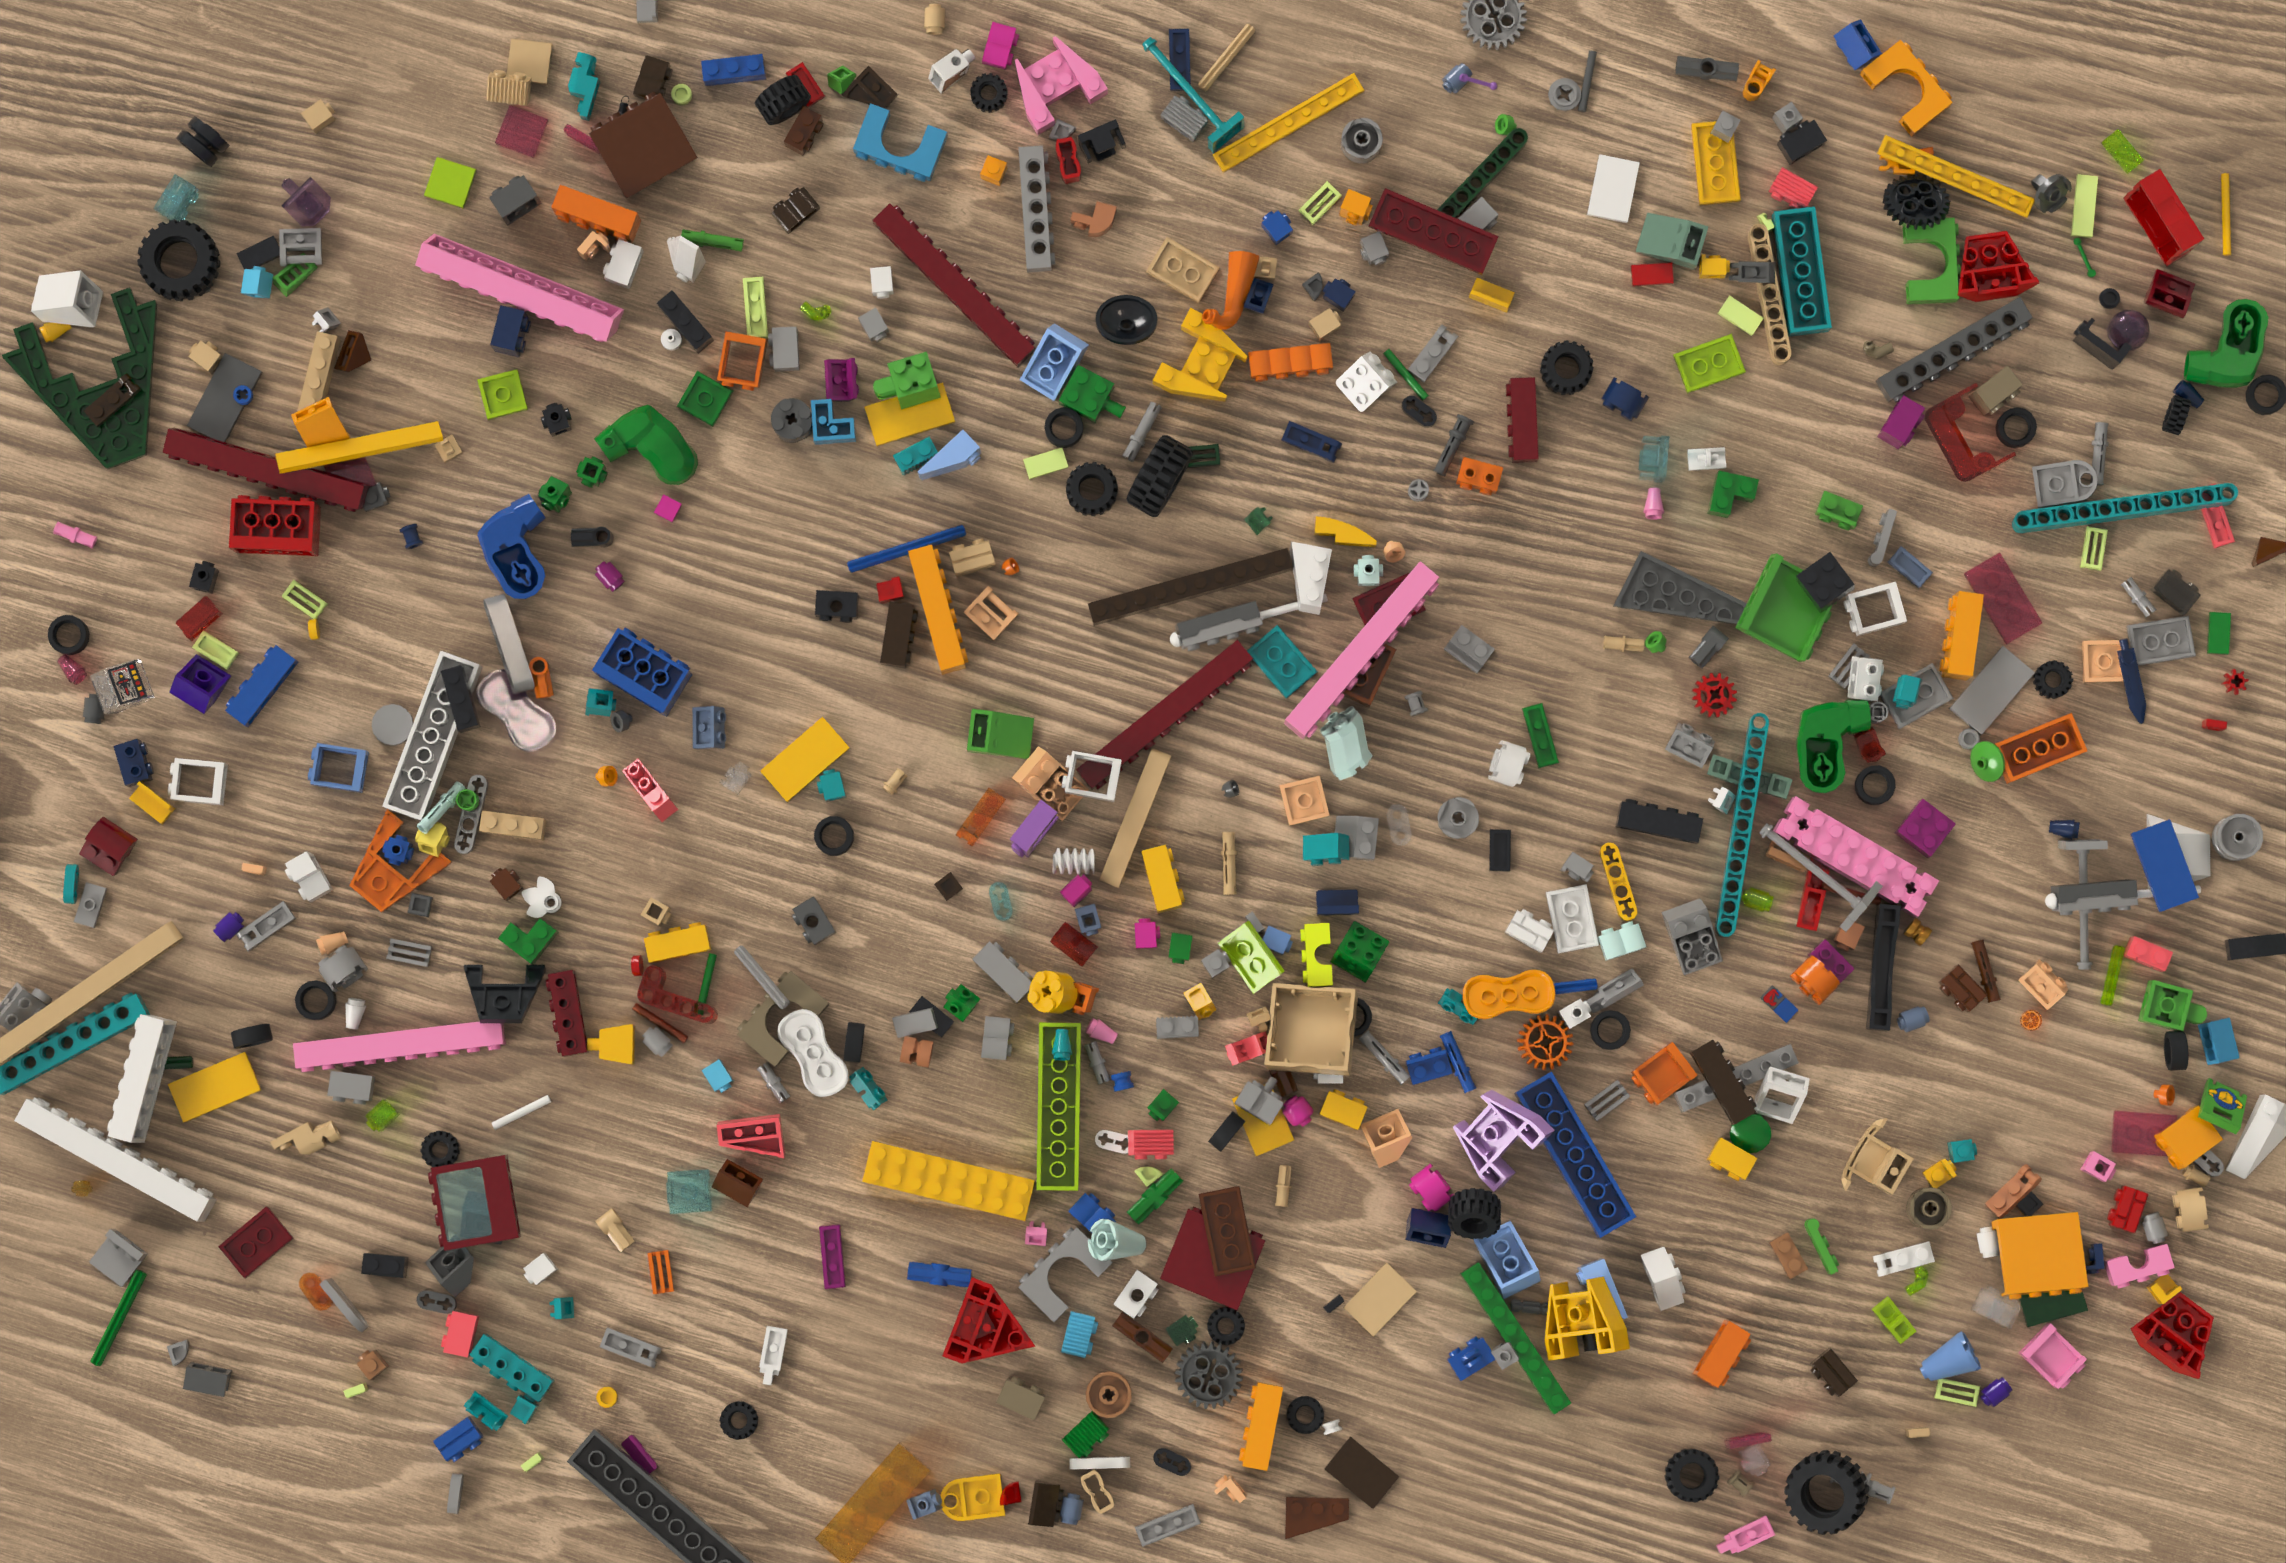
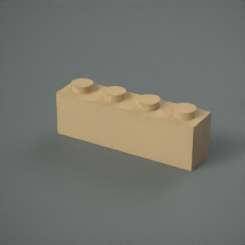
[297,331,341,411]

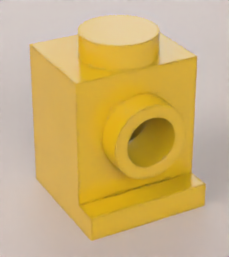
[1699,254,1730,279]

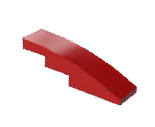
[1796,857,1830,931]

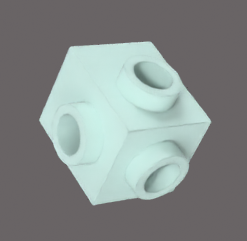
[1354,555,1383,586]

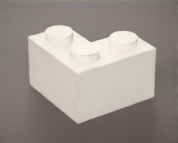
[285,851,333,902]
[1641,1247,1685,1311]

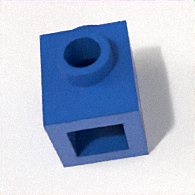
[1261,210,1293,245]

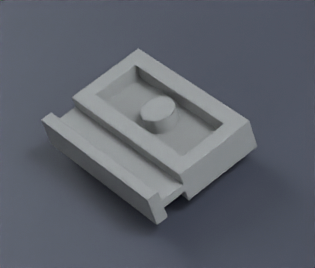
[1444,625,1495,674]

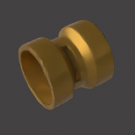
[1903,918,1932,946]

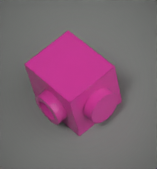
[1134,918,1160,949]

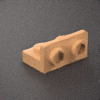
[577,231,611,261]
[2019,959,2068,1010]
[1214,1475,1247,1503]

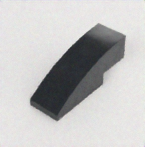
[2225,933,2286,961]

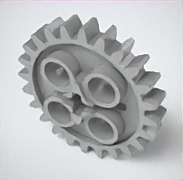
[1460,0,1527,50]

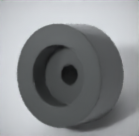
[611,710,633,732]

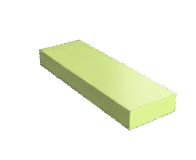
[2071,174,2098,238]
[743,277,768,339]

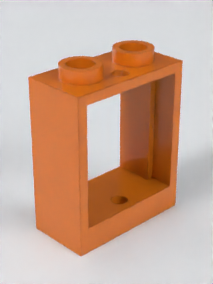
[717,331,768,391]

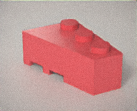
[716,1114,785,1159]

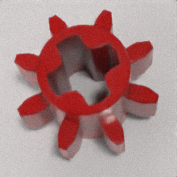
[2221,669,2249,695]

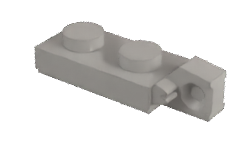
[1586,968,1644,1013]

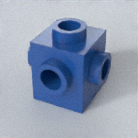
[382,835,414,866]

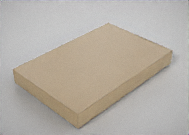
[1146,237,1220,304]
[1343,1262,1417,1337]

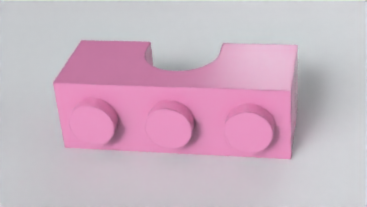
[2104,1244,2175,1289]

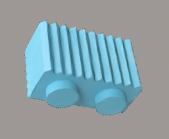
[1061,1311,1098,1358]

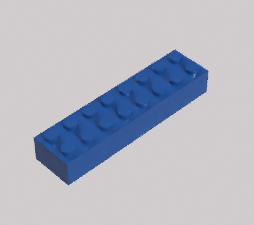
[1514,1072,1636,1238]

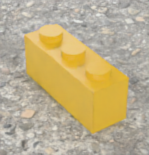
[644,922,712,963]

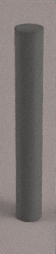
[1578,51,1597,112]

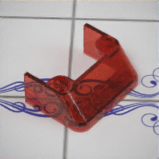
[1925,383,2017,482]

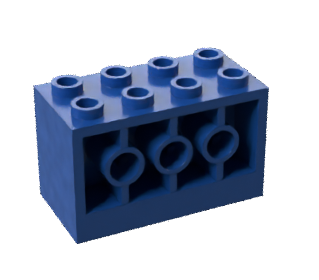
[592,628,692,717]

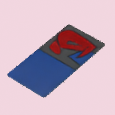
[1760,985,1798,1023]

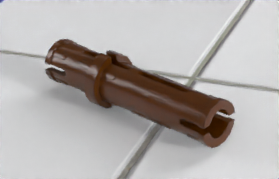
[1971,939,2001,1003]

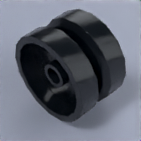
[176,116,230,167]

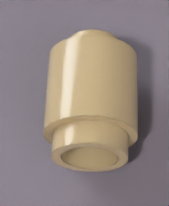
[924,4,945,35]

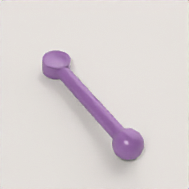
[1459,74,1497,90]

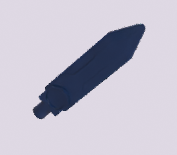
[2117,638,2146,724]

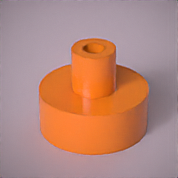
[2153,1084,2175,1106]

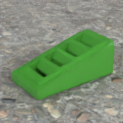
[273,252,317,297]

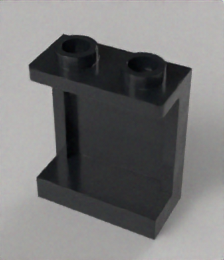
[2073,318,2132,370]

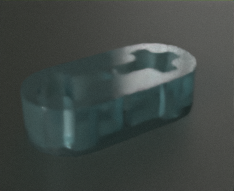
[989,882,1013,921]

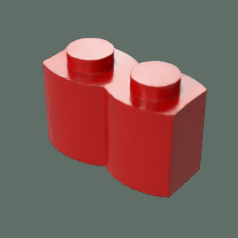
[1056,137,1081,184]

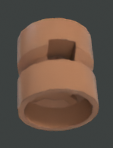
[900,1036,934,1068]

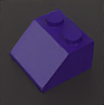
[169,654,231,714]

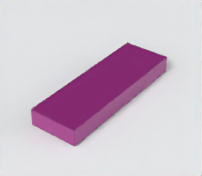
[819,1225,846,1289]

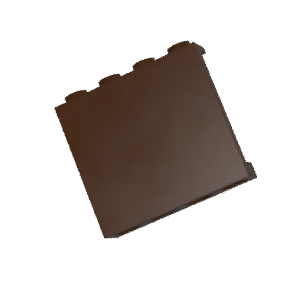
[588,91,698,199]

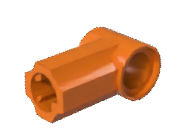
[529,657,554,699]

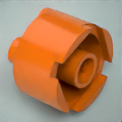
[1790,955,1840,1005]

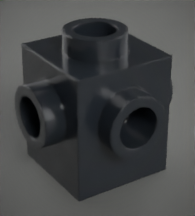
[541,403,572,437]

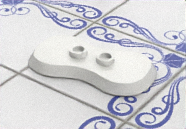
[778,1009,848,1097]

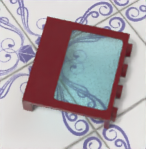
[428,1154,521,1251]

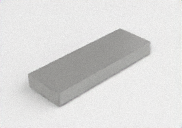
[1135,1504,1201,1547]

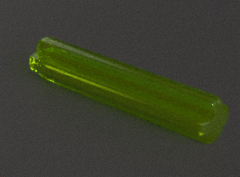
[2100,945,2125,1006]

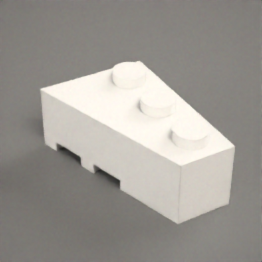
[1290,541,1332,615]

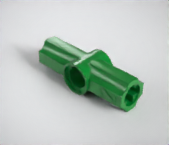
[1127,1168,1183,1225]

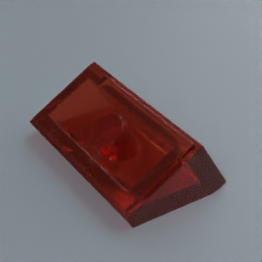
[1050,922,1098,967]

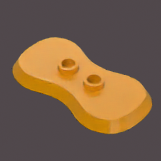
[1463,970,1555,1019]

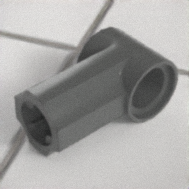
[1688,626,1729,668]

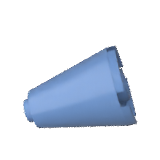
[1920,1331,1981,1381]

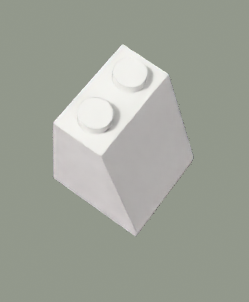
[31,270,103,327]

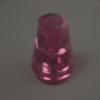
[57,654,87,685]

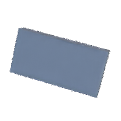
[1887,546,1933,589]

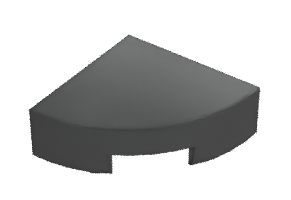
[1302,272,1323,301]

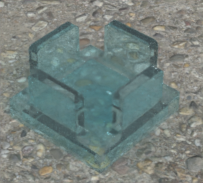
[1638,435,1670,483]
[666,1169,712,1214]

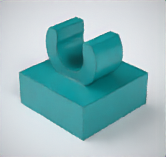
[549,1297,574,1319]

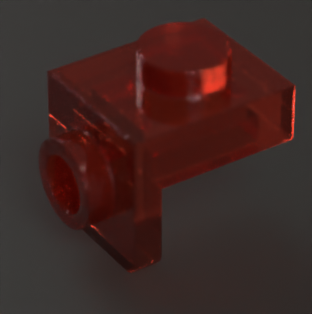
[1853,727,1886,763]

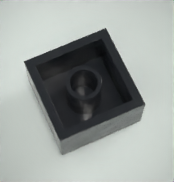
[1796,552,1855,613]

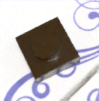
[934,872,963,901]

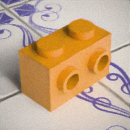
[1339,189,1373,225]

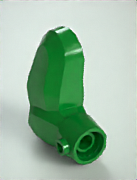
[2184,299,2269,388]
[594,405,698,485]
[1796,700,1871,793]

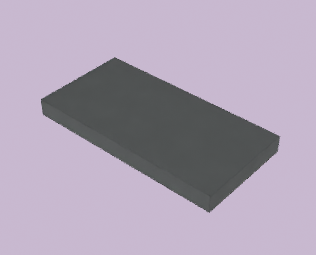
[187,353,263,442]

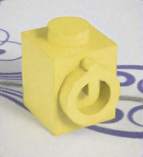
[415,822,450,857]

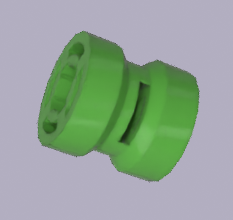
[456,789,479,811]

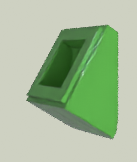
[827,66,856,94]

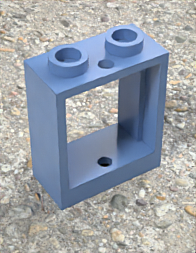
[308,743,369,793]

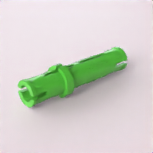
[681,229,744,252]

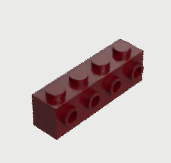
[545,970,589,1057]

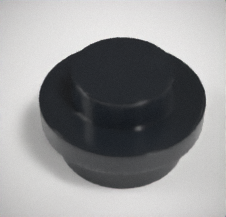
[2099,288,2120,309]

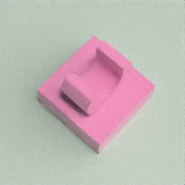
[1025,1221,1047,1246]

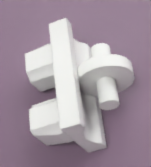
[1687,447,1726,471]

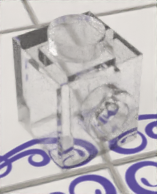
[1738,1442,1771,1477]

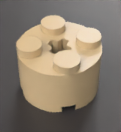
[2172,1187,2209,1232]

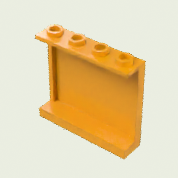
[1992,1212,2089,1300]

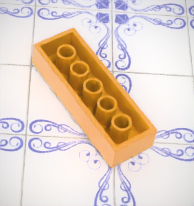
[908,545,968,675]

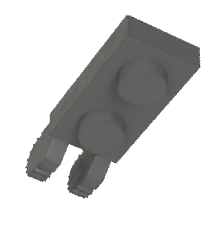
[1729,261,1775,283]

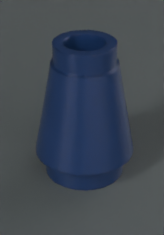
[2173,380,2204,409]
[2049,820,2080,840]

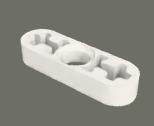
[1069,1457,1130,1469]

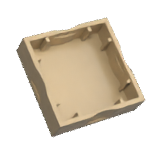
[1264,983,1358,1076]

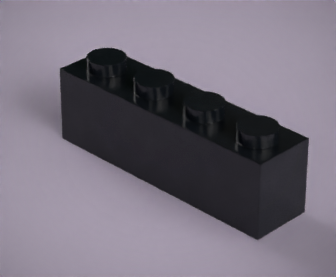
[1615,799,1704,844]

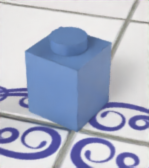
[1263,926,1293,955]

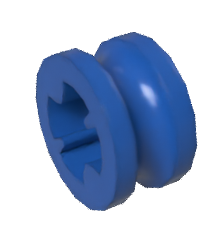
[233,385,253,405]

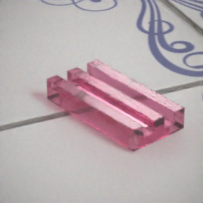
[563,124,600,154]

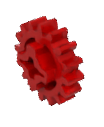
[1691,673,1737,718]

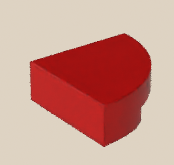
[1000,1481,1022,1506]

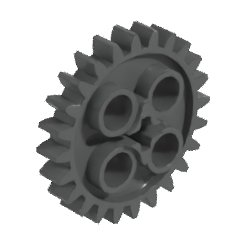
[1175,1341,1243,1409]

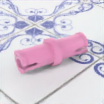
[53,521,97,549]

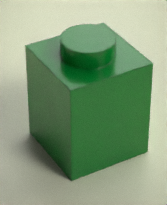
[1168,933,1192,964]

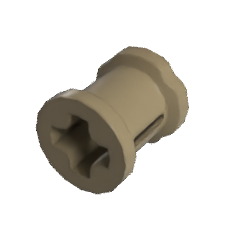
[1727,1469,1755,1497]

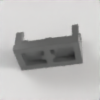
[183,1362,232,1397]

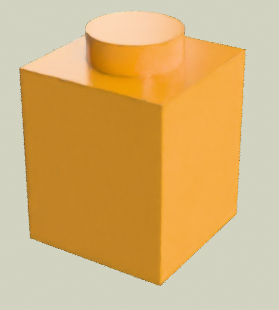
[980,155,1007,186]

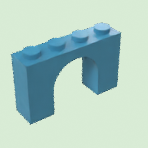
[853,103,948,182]

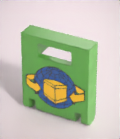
[2198,1078,2247,1134]

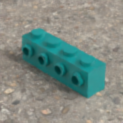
[470,1334,555,1403]

